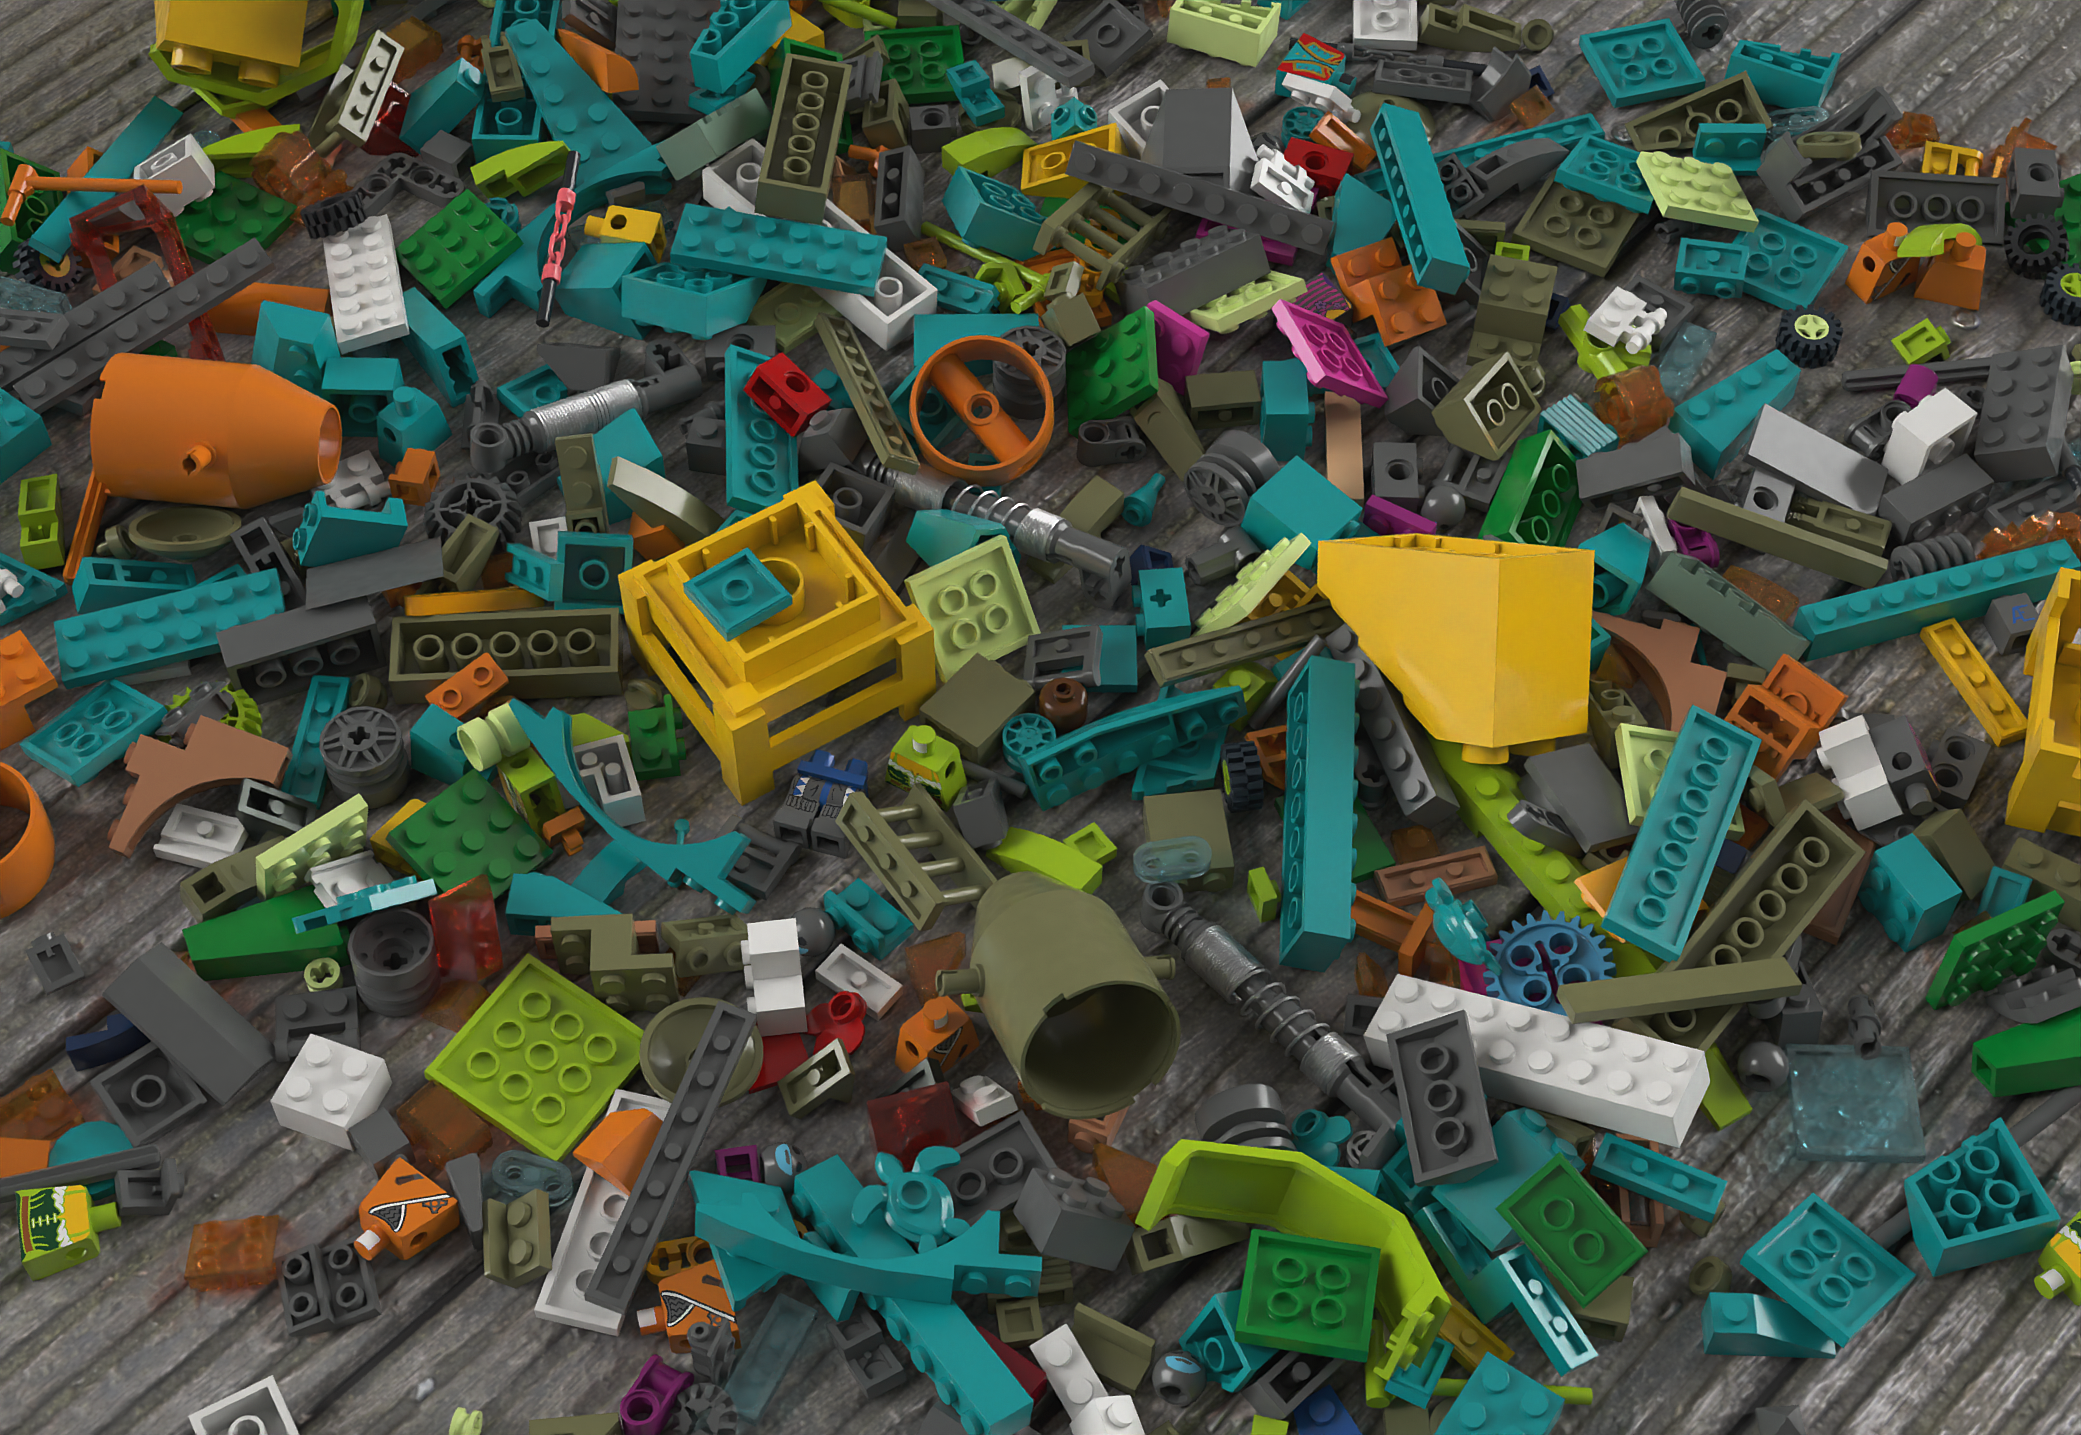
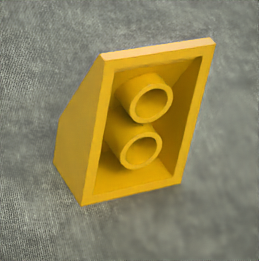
[1021,122,1129,199]

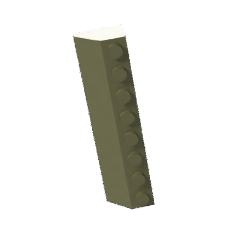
[1610,799,1866,1053]

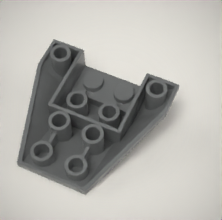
[1132,87,1265,216]

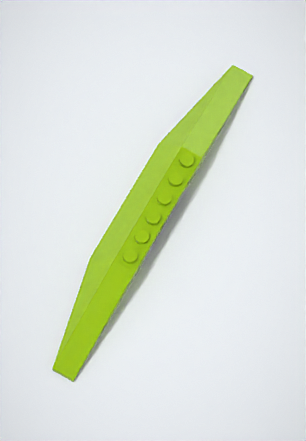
[1422,725,1752,1132]

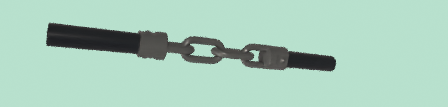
[1289,38,1488,77]

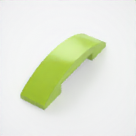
[1897,223,1982,257]

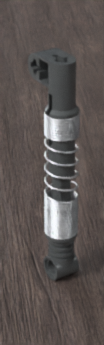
[842,440,1132,610]
[1140,878,1402,1133]

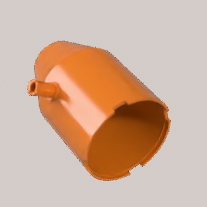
[90,352,342,509]

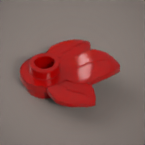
[802,991,867,1055]

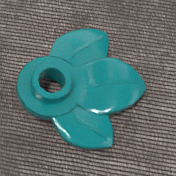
[1291,1109,1353,1167]

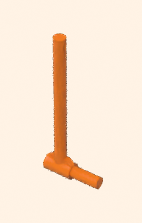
[0,164,183,226]

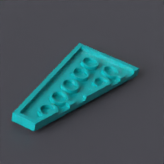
[505,18,673,189]

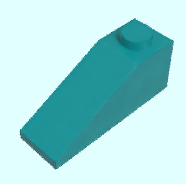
[72,557,197,614]
[505,872,623,936]
[1701,1292,1836,1359]

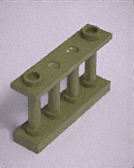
[299,29,405,176]
[1032,182,1172,291]
[835,783,998,932]

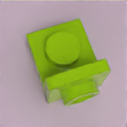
[974,262,1027,314]
[1891,318,1951,365]

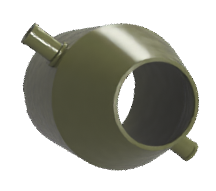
[935,871,1181,1120]

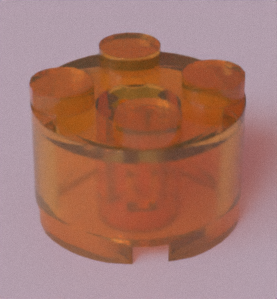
[249,131,332,209]
[1594,365,1674,445]

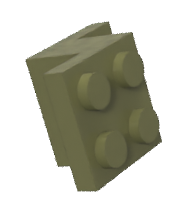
[1466,254,1558,370]
[551,914,680,1014]

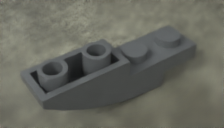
[1462,138,1570,219]

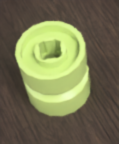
[457,703,530,771]

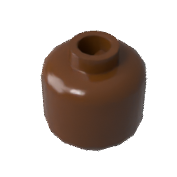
[1039,677,1088,734]

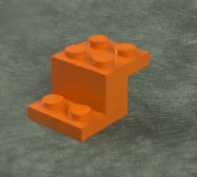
[1330,237,1447,347]
[0,630,59,751]
[1724,654,1848,782]

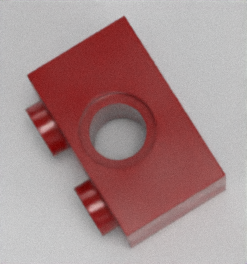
[1283,137,1354,199]
[743,352,832,438]

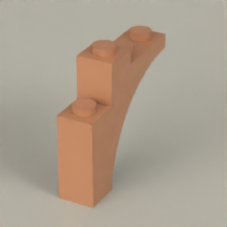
[1592,611,1727,732]
[107,715,293,859]

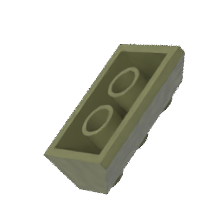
[1431,351,1542,461]

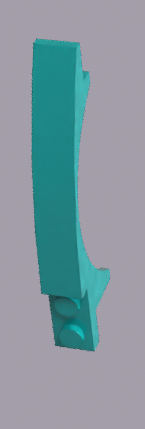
[473,139,672,319]
[508,698,757,916]
[695,1192,1042,1305]

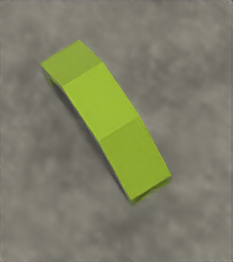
[148,0,364,106]
[1135,1139,1452,1381]

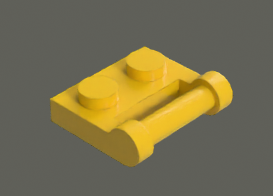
[1920,141,1983,176]

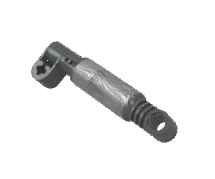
[470,339,703,473]

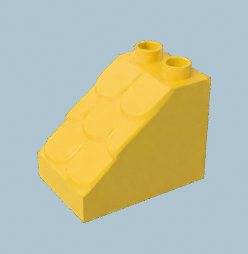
[154,0,308,88]
[1317,533,1595,764]

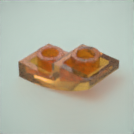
[1885,111,1940,150]
[1977,509,2059,560]
[1722,565,1800,622]
[1423,935,1460,989]

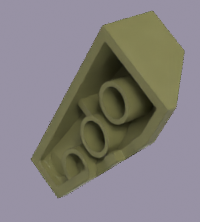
[1624,71,1773,152]

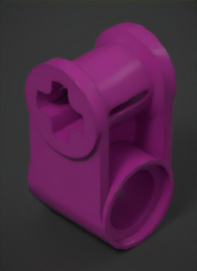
[1893,364,1938,409]
[1666,518,1720,569]
[620,1354,694,1435]

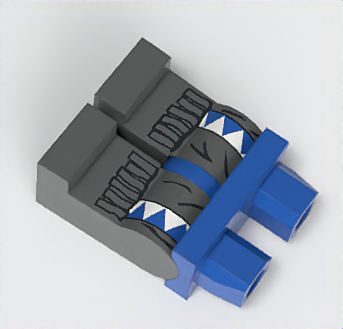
[773,749,869,859]

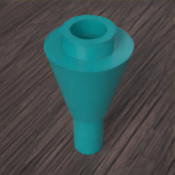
[1121,473,1166,527]

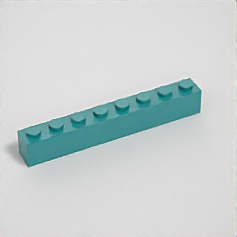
[1370,103,1470,295]
[1792,539,2081,662]
[791,1154,1034,1435]

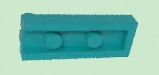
[918,263,1000,314]
[504,543,564,601]

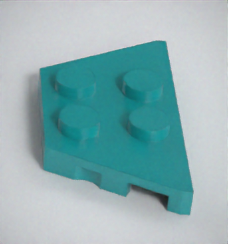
[0,552,68,627]
[1131,684,1230,801]
[292,875,437,934]
[687,1170,800,1312]

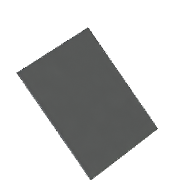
[306,537,444,610]

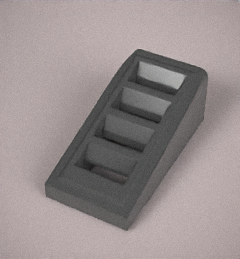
[445,1153,484,1252]

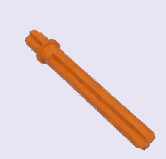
[63,468,109,585]

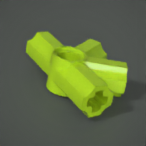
[1558,304,1651,398]

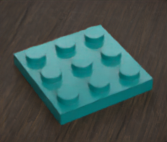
[1579,18,1706,108]
[1554,134,1656,214]
[1731,208,1849,311]
[19,678,168,787]
[1739,1193,1916,1348]

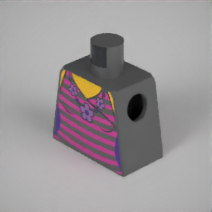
[1273,272,1357,340]
[1868,715,1941,815]

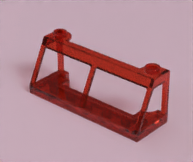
[69,184,226,362]

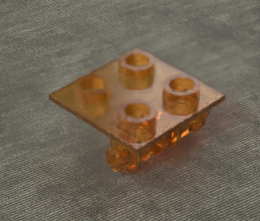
[184,1215,280,1293]

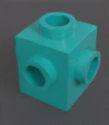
[1051,97,1098,141]

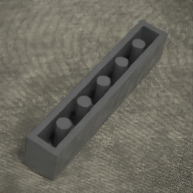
[1325,623,1461,829]

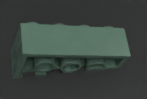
[656,88,773,182]
[1646,552,1811,678]

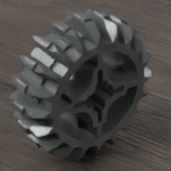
[423,473,523,559]

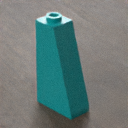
[400,287,479,408]
[914,314,1039,377]

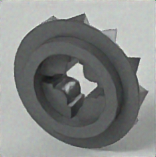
[669,1383,738,1435]

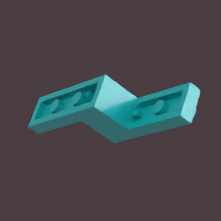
[1413,1201,1599,1377]

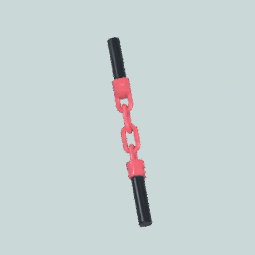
[536,150,581,328]

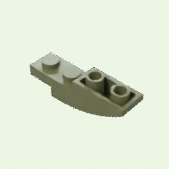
[555,433,610,534]

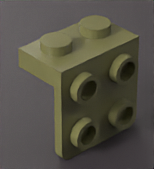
[1740,764,1844,827]

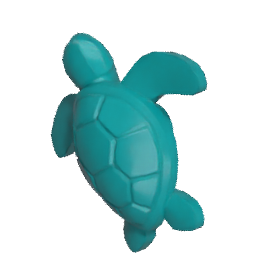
[1425,877,1503,976]
[851,1146,970,1254]

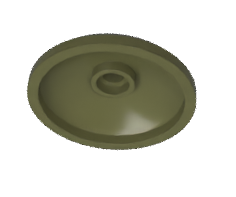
[1344,90,1435,161]
[128,506,242,563]
[639,997,763,1108]

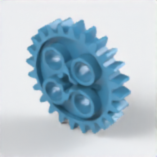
[1483,910,1617,1017]

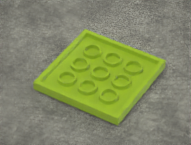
[424,953,644,1168]

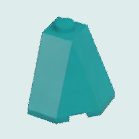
[906,509,1021,567]
[1578,522,1652,616]
[1178,1289,1285,1393]

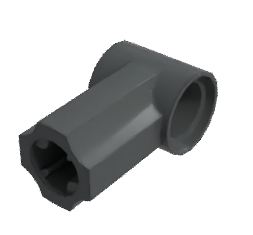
[1185,527,1262,586]

